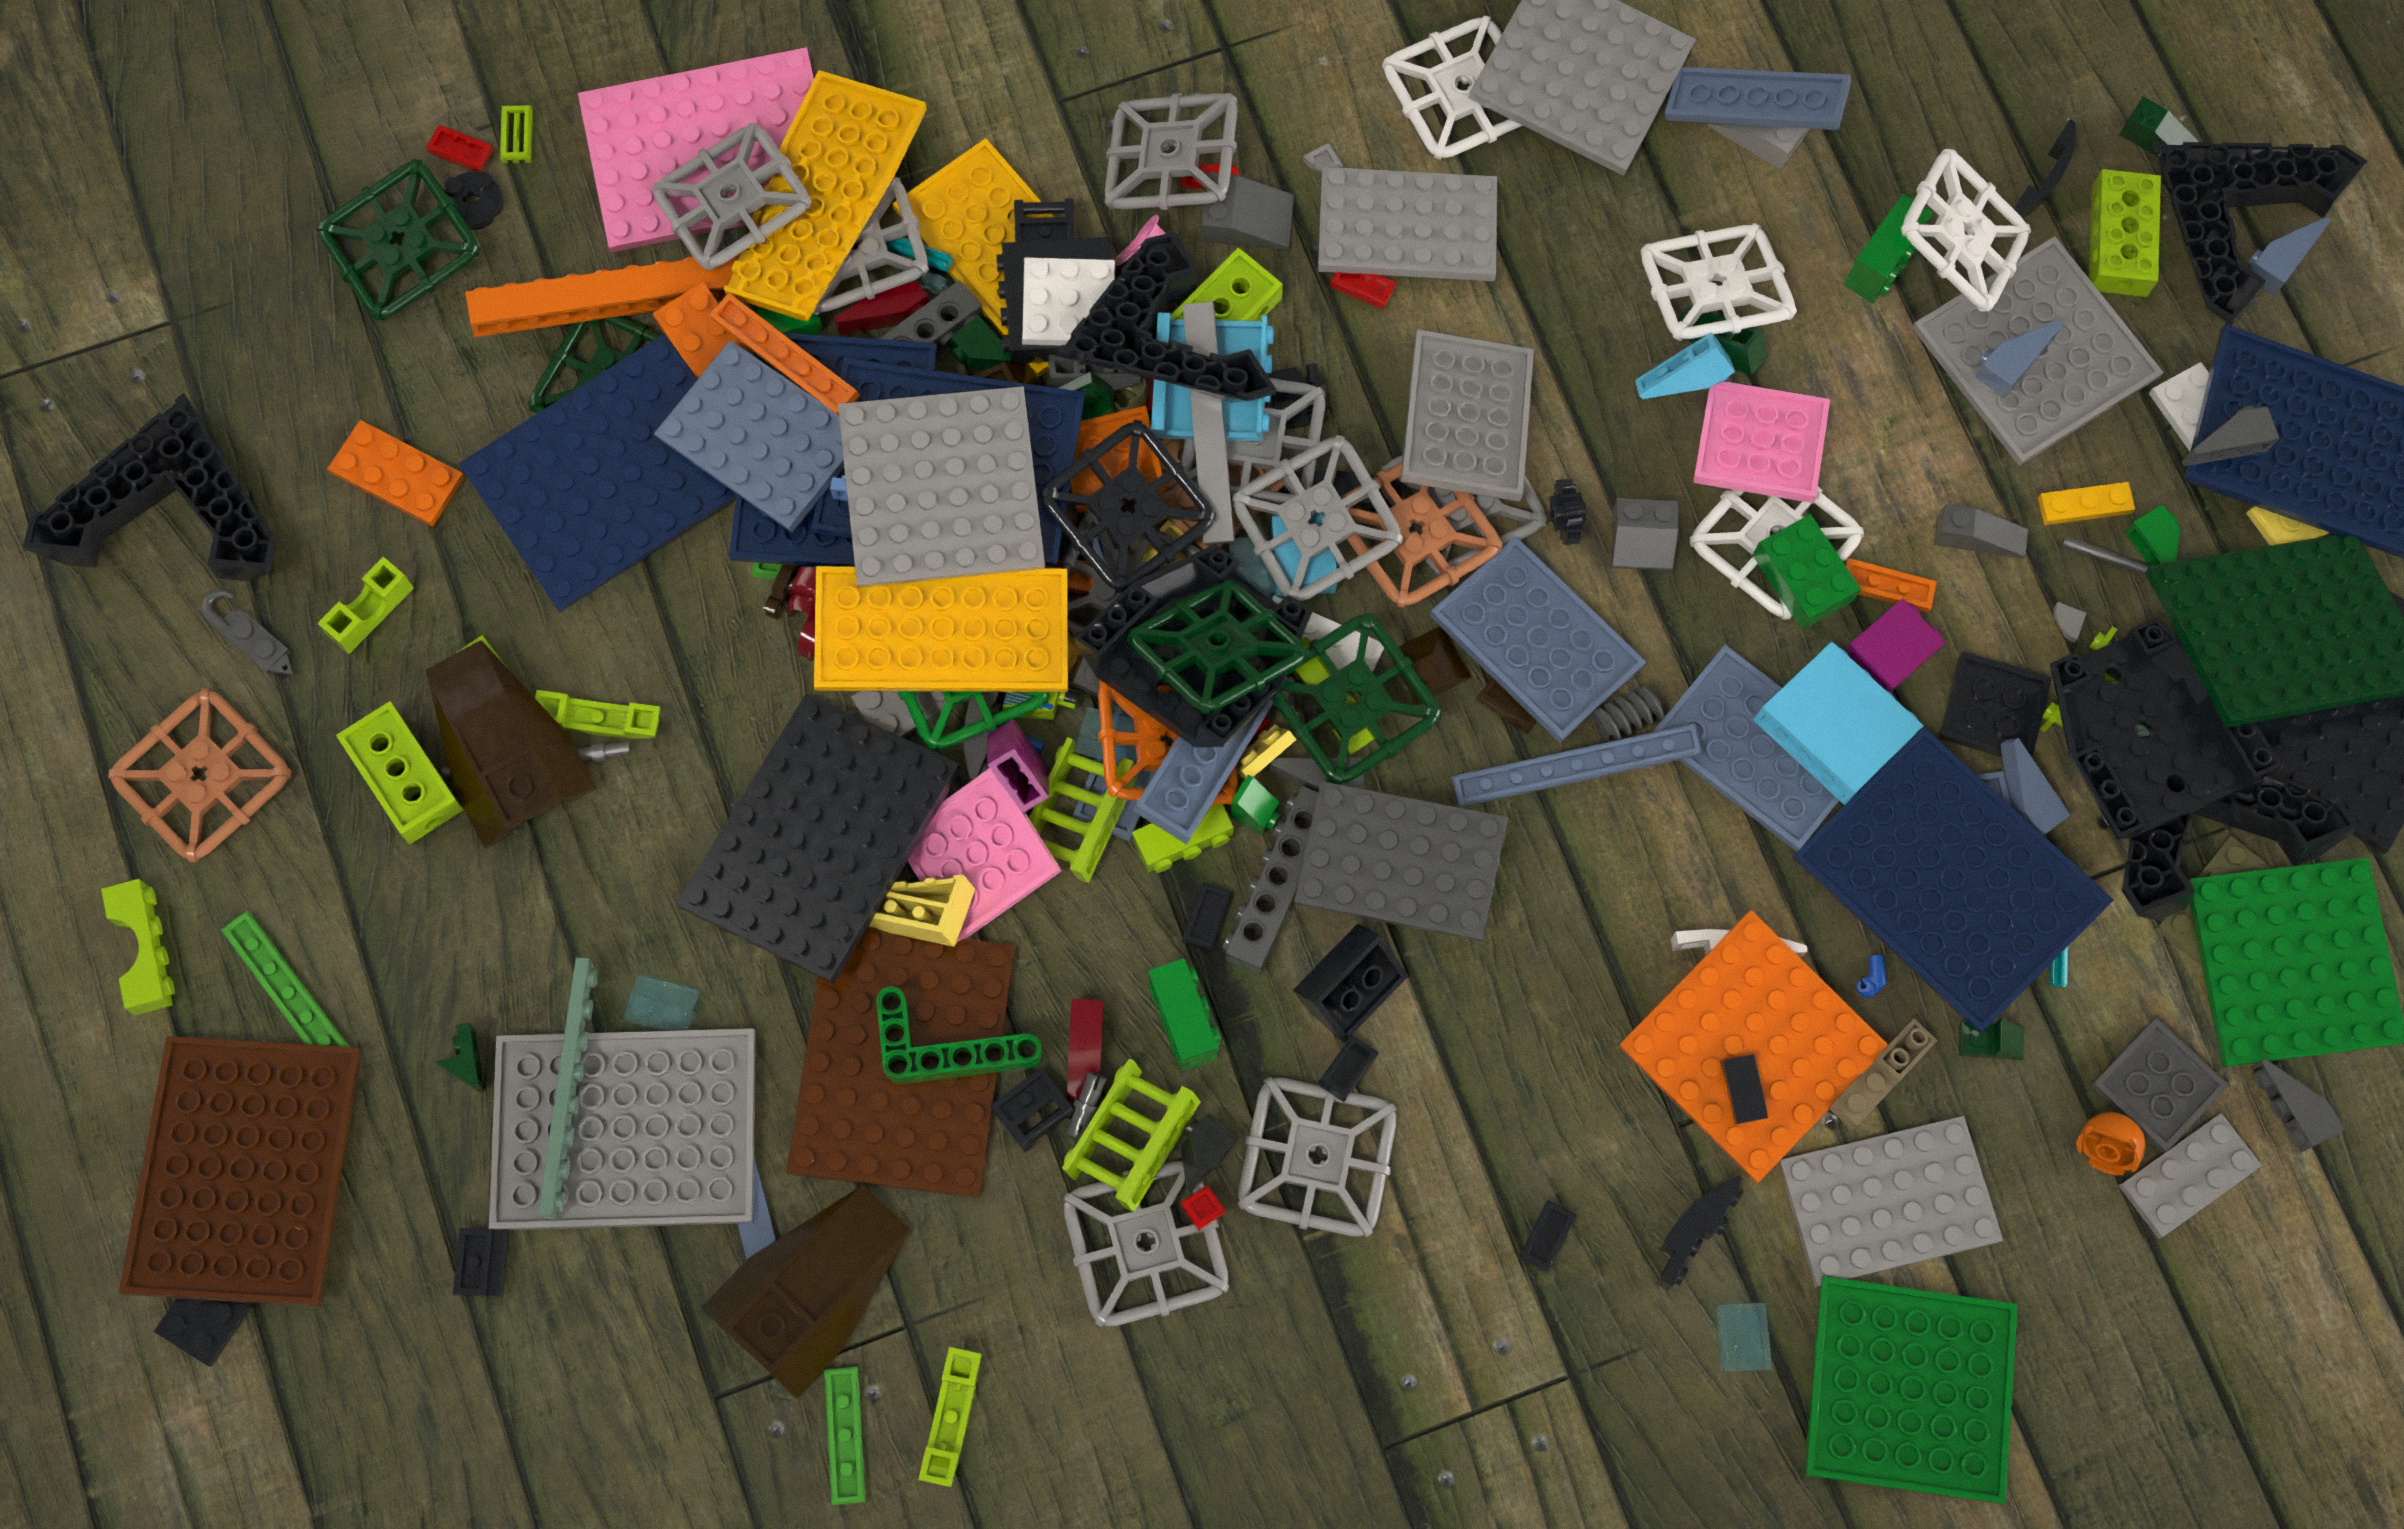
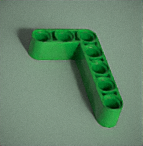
[876,986,1042,1084]

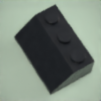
[1293,923,1409,1043]

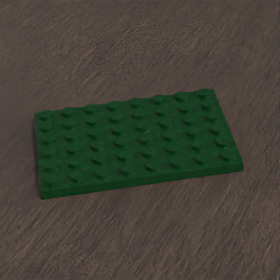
[2145,535,2404,728]

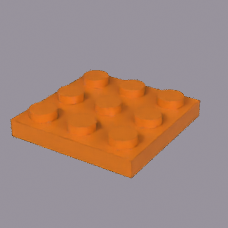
[1071,405,1166,513]

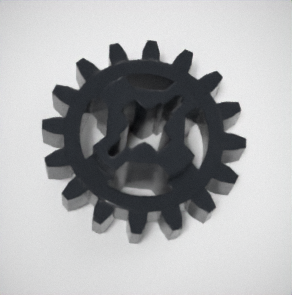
[1549,478,1587,546]

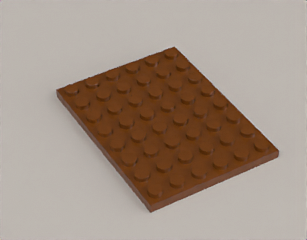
[786,927,1016,1198]
[119,1036,362,1307]

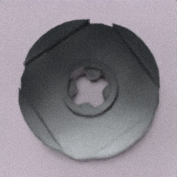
[444,172,503,230]

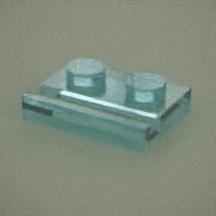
[1075,707,1137,764]
[623,974,700,1031]
[1716,1303,1772,1372]

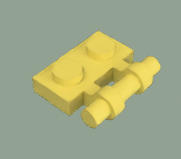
[1236,724,1297,779]

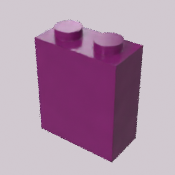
[1845,598,1946,693]
[987,719,1049,813]

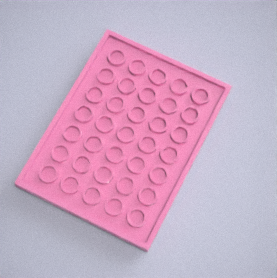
[578,47,814,253]

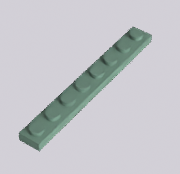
[538,957,598,1220]

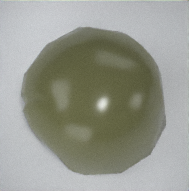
[1112,376,1149,413]

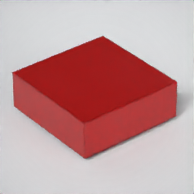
[1180,1185,1226,1232]

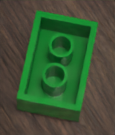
[1843,193,1933,304]
[1752,514,1861,630]
[1148,958,1222,1073]

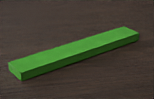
[221,911,350,1047]

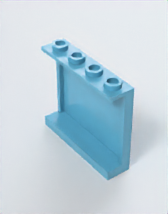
[1151,313,1274,441]
[1753,642,1924,805]

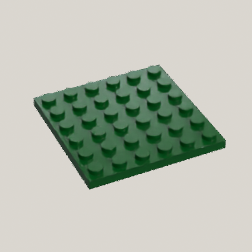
[2188,857,2404,1068]
[1804,1276,2018,1505]

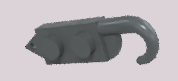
[201,589,294,676]

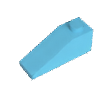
[1635,332,1735,399]

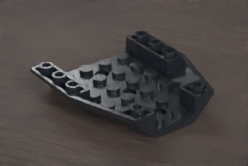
[1075,544,1312,747]
[2050,618,2282,839]

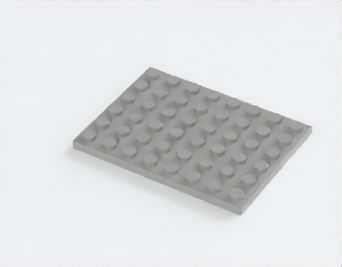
[489,1029,756,1230]

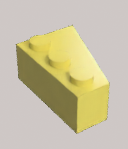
[868,874,975,947]

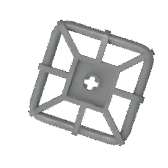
[1104,93,1238,210]
[652,123,812,270]
[813,176,929,315]
[1181,378,1325,505]
[1231,435,1403,601]
[1380,455,1548,575]
[1237,1077,1397,1237]
[1062,1161,1230,1328]

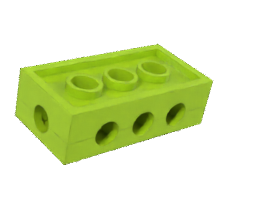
[2089,169,2161,297]
[1171,247,1283,321]
[336,701,463,845]

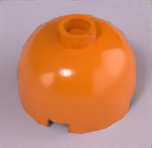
[2076,1112,2146,1176]

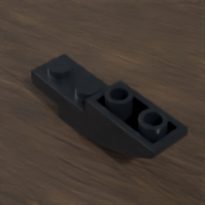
[1656,1176,1743,1291]

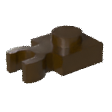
[763,565,797,620]

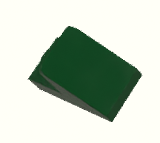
[1959,1020,2024,1060]
[436,1022,485,1092]

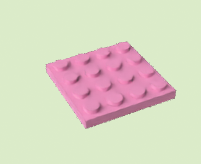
[1693,381,1830,503]
[908,768,1062,942]

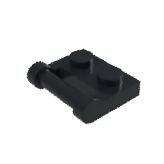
[1014,198,1075,242]
[990,1067,1075,1153]

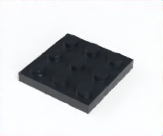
[1938,651,2052,757]

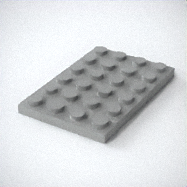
[1318,167,1497,281]
[1400,329,1534,501]
[1778,1116,2003,1288]

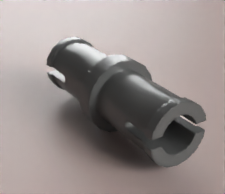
[1066,1072,1107,1139]

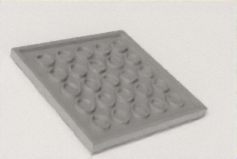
[1468,0,1696,176]
[1912,236,2164,466]
[838,386,1045,588]

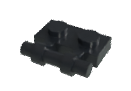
[1267,363,1329,430]

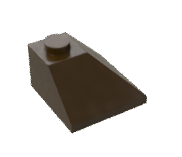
[1389,626,1471,705]

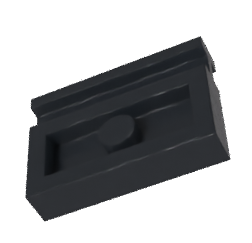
[453,1228,510,1297]

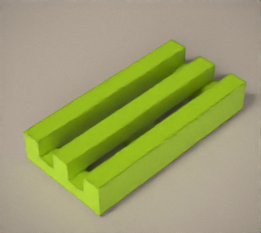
[500,105,533,163]

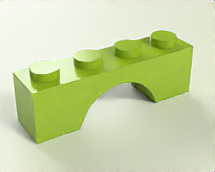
[101,879,175,1016]

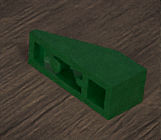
[2119,96,2199,156]
[1677,306,1768,375]

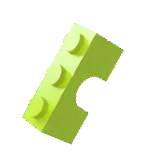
[317,557,414,654]
[1132,804,1234,873]

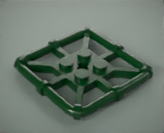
[317,159,480,321]
[527,316,661,414]
[1127,579,1309,714]
[1271,612,1442,785]

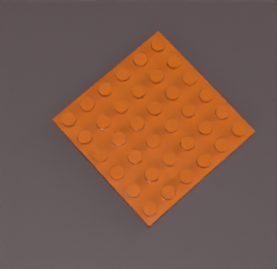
[1617,910,1888,1183]

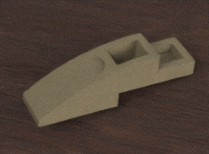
[1829,1018,1938,1130]

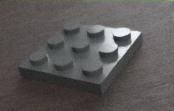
[2090,1018,2229,1153]

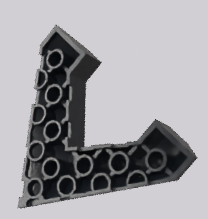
[2152,141,2368,325]
[1056,232,1277,403]
[23,393,277,581]
[2122,775,2359,920]

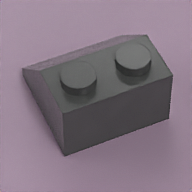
[1612,498,1678,571]

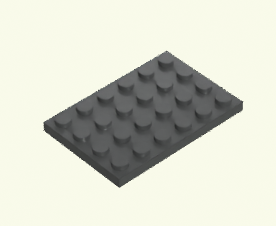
[1294,781,1507,942]

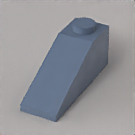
[2247,217,2331,296]
[1975,320,2064,398]
[2000,738,2070,835]

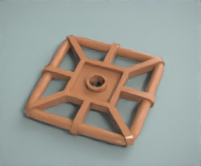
[1340,462,1503,608]
[108,688,292,862]

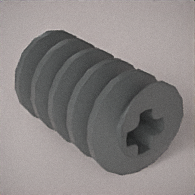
[1593,687,1664,742]

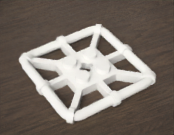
[1382,15,1523,160]
[1901,149,2031,311]
[1640,223,1797,341]
[1690,487,1864,620]

